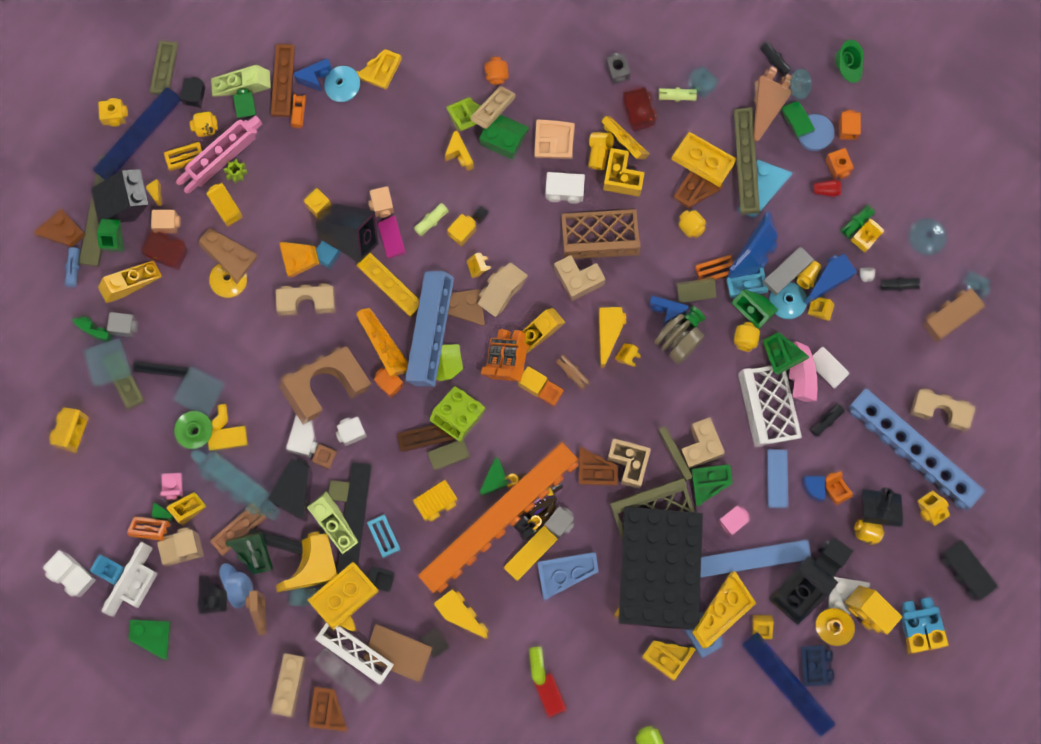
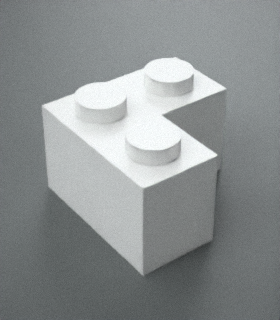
[42,550,96,597]

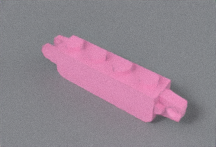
[176,116,262,194]

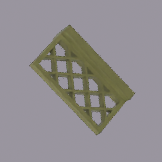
[609,478,695,541]

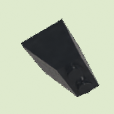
[91,169,148,224]
[316,204,378,262]
[268,458,313,523]

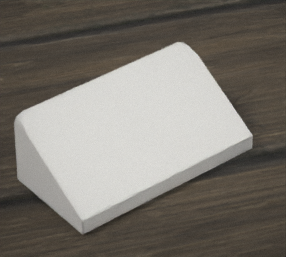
[813,346,850,389]

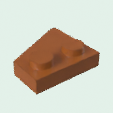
[673,171,724,209]
[33,209,86,247]
[579,447,618,486]

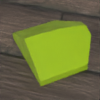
[446,97,481,131]
[436,344,463,381]

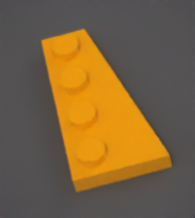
[356,308,409,377]

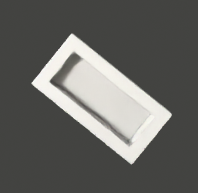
[545,172,585,204]

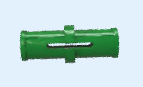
[840,205,875,238]

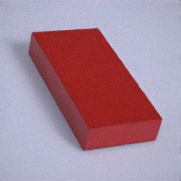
[533,673,567,718]

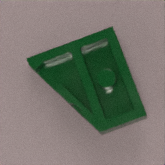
[225,532,273,575]

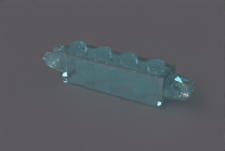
[190,449,281,521]

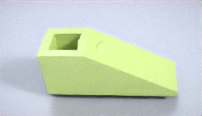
[211,65,271,97]
[307,491,358,554]

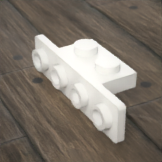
[102,542,158,617]

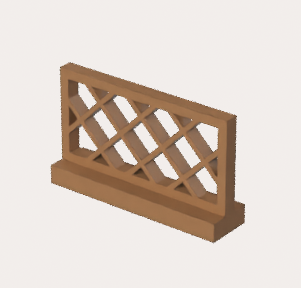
[561,209,641,259]

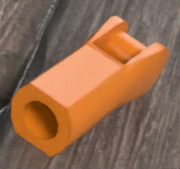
[290,93,307,128]

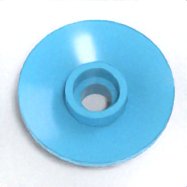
[324,66,360,102]
[769,282,807,319]

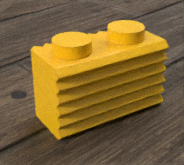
[412,480,458,522]

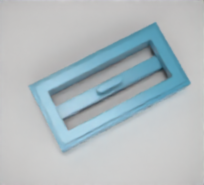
[367,514,401,558]

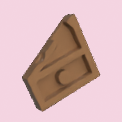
[448,289,485,326]

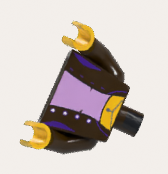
[505,473,563,530]

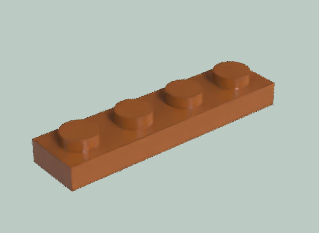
[271,44,296,118]

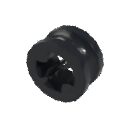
[472,205,489,224]

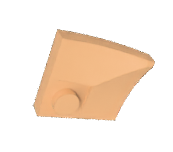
[535,120,575,159]

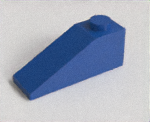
[804,253,857,305]

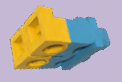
[901,597,949,654]

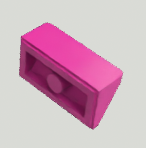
[378,216,406,259]

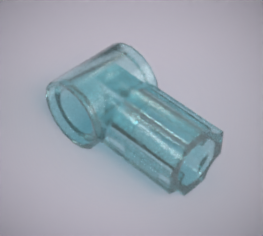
[288,587,321,606]

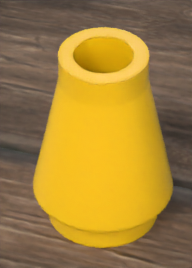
[796,261,822,289]

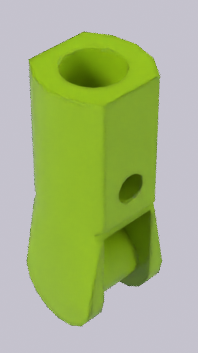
[529,647,546,685]

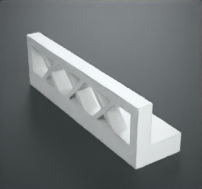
[315,623,394,685]

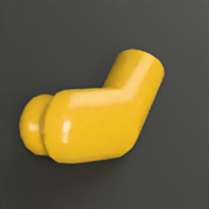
[211,404,228,431]

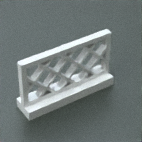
[738,366,802,448]

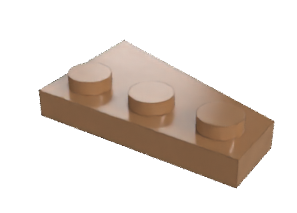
[199,228,258,284]

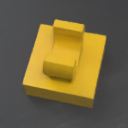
[466,253,491,278]
[615,343,641,367]

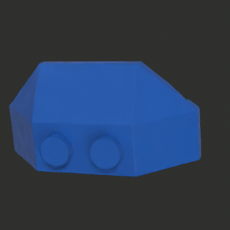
[728,210,778,279]

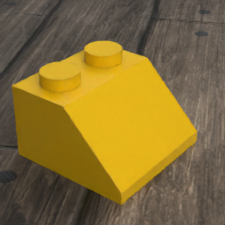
[49,407,89,453]

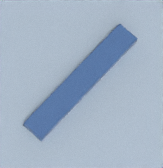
[701,540,811,578]

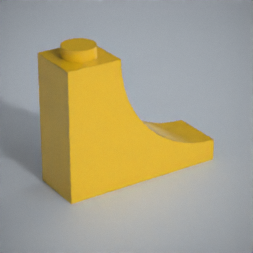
[276,532,337,593]

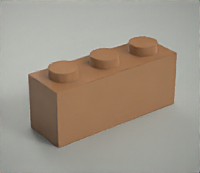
[923,288,985,343]

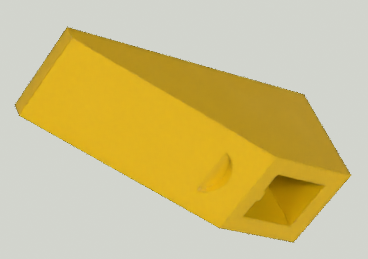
[206,183,243,227]
[98,260,162,304]
[522,308,566,354]
[434,589,489,639]

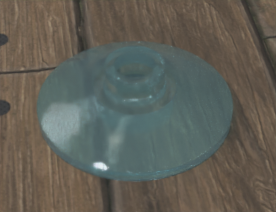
[909,218,947,255]

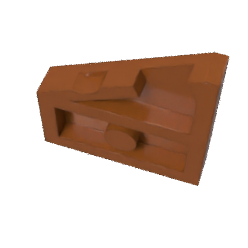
[308,687,347,732]

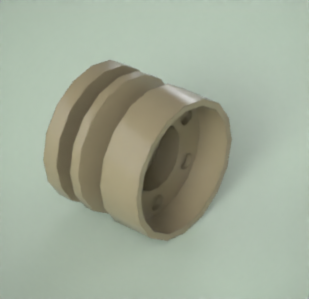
[654,314,705,365]

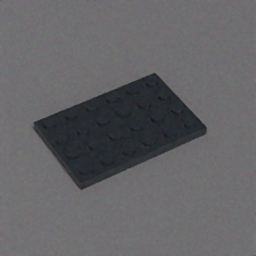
[618,507,703,630]

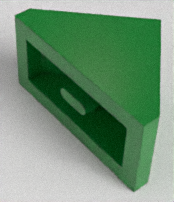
[479,457,509,496]

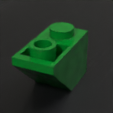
[97,219,125,253]

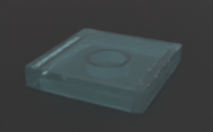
[83,338,132,387]
[173,366,225,416]

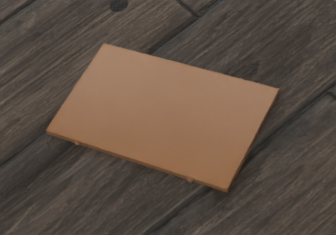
[364,624,433,683]

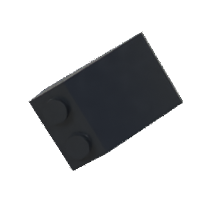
[768,556,839,626]

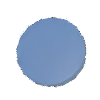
[798,114,835,151]

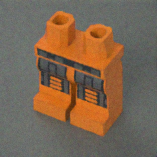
[481,329,529,382]

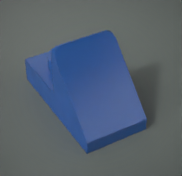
[294,58,332,91]
[648,296,688,326]

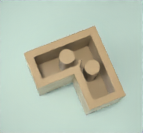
[554,255,606,302]
[478,262,528,317]
[680,417,725,469]
[607,438,651,489]
[157,528,204,567]

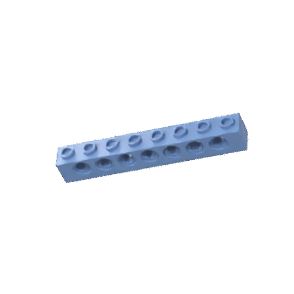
[848,388,985,510]

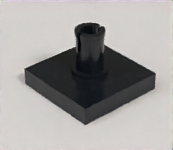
[861,487,903,527]

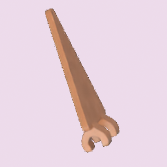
[753,66,793,142]

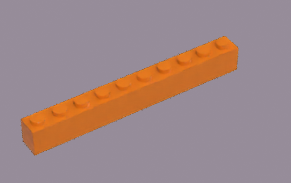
[418,442,580,593]

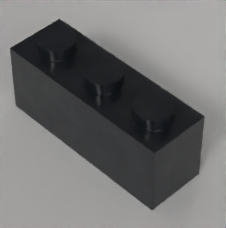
[939,539,999,602]

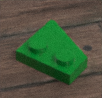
[762,332,810,375]
[691,464,733,506]
[128,620,171,660]

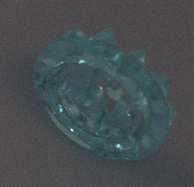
[790,69,811,99]

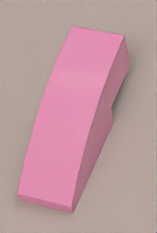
[789,341,818,402]

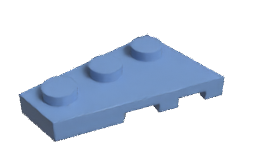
[537,552,599,601]

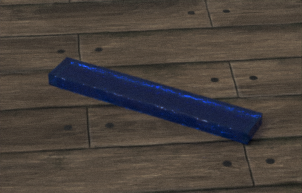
[92,87,181,180]
[742,632,836,737]

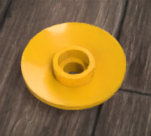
[209,264,247,298]
[816,608,855,646]

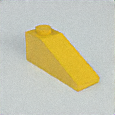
[599,307,626,368]

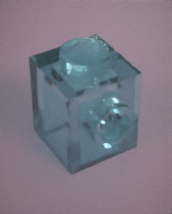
[688,66,719,99]

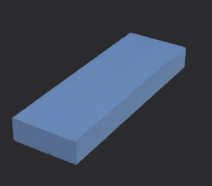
[767,450,788,508]

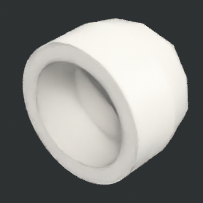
[860,268,875,282]

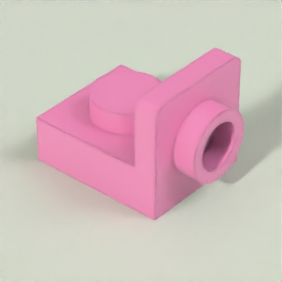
[160,473,183,501]

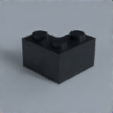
[812,537,854,578]

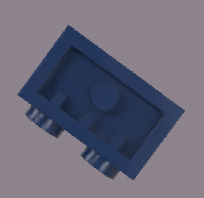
[801,645,835,687]

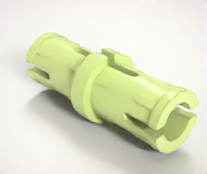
[659,87,697,102]
[413,203,449,237]

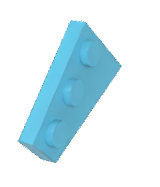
[737,160,793,218]

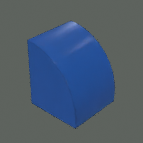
[802,476,825,502]

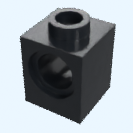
[180,77,206,108]

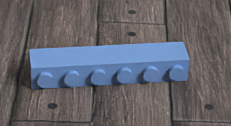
[405,271,454,387]

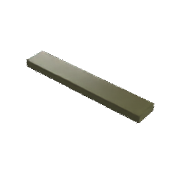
[734,107,760,215]
[79,156,120,267]

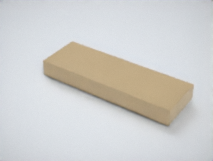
[471,86,516,129]

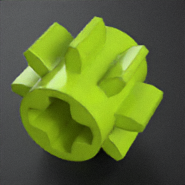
[224,159,248,184]

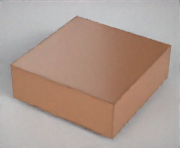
[311,444,337,470]

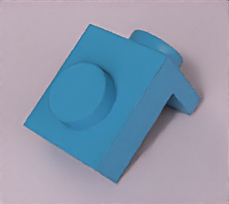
[90,555,124,585]

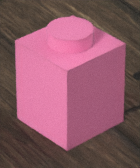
[718,505,750,537]

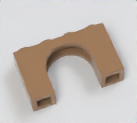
[279,346,371,425]

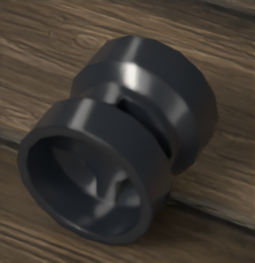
[513,514,539,541]

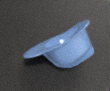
[219,563,253,609]

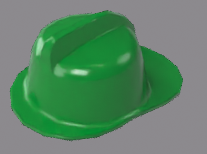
[835,40,864,83]

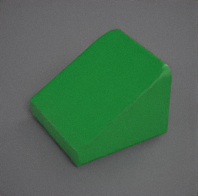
[152,503,174,522]

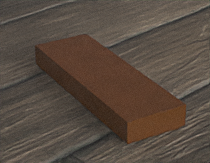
[396,424,456,453]

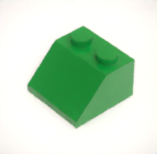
[479,114,529,160]

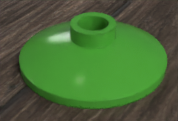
[174,411,213,449]

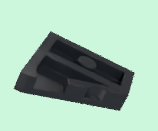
[198,576,227,614]

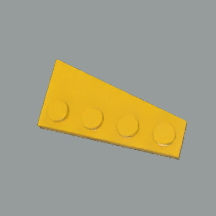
[692,571,756,649]

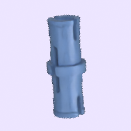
[64,247,80,287]

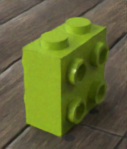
[429,386,486,442]

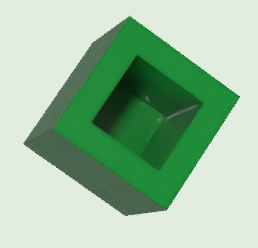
[233,88,257,118]

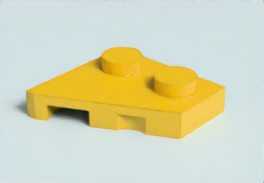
[356,49,403,90]

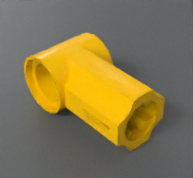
[588,132,614,170]

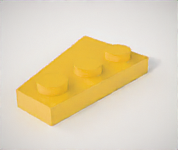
[601,116,650,159]

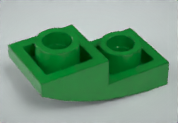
[781,101,815,138]
[72,316,113,344]

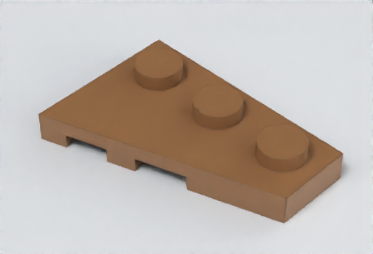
[246,591,267,635]

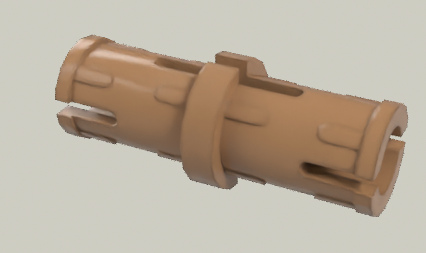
[556,354,590,390]

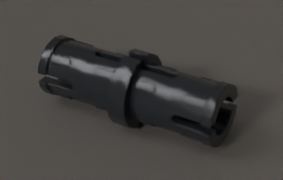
[759,41,792,77]
[880,277,920,292]
[809,403,845,438]

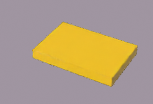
[671,132,737,187]
[307,562,379,630]

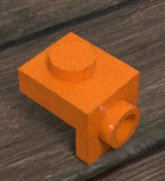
[825,471,853,506]

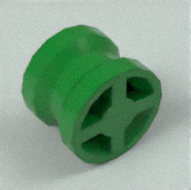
[683,306,706,329]

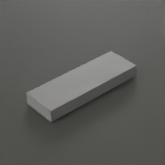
[762,247,814,296]

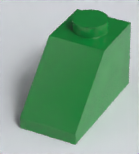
[732,289,778,329]

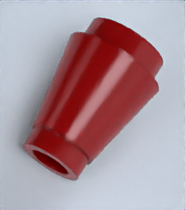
[814,179,841,198]

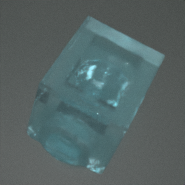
[963,271,991,299]

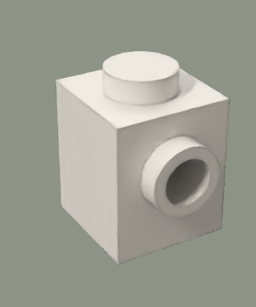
[335,417,367,446]

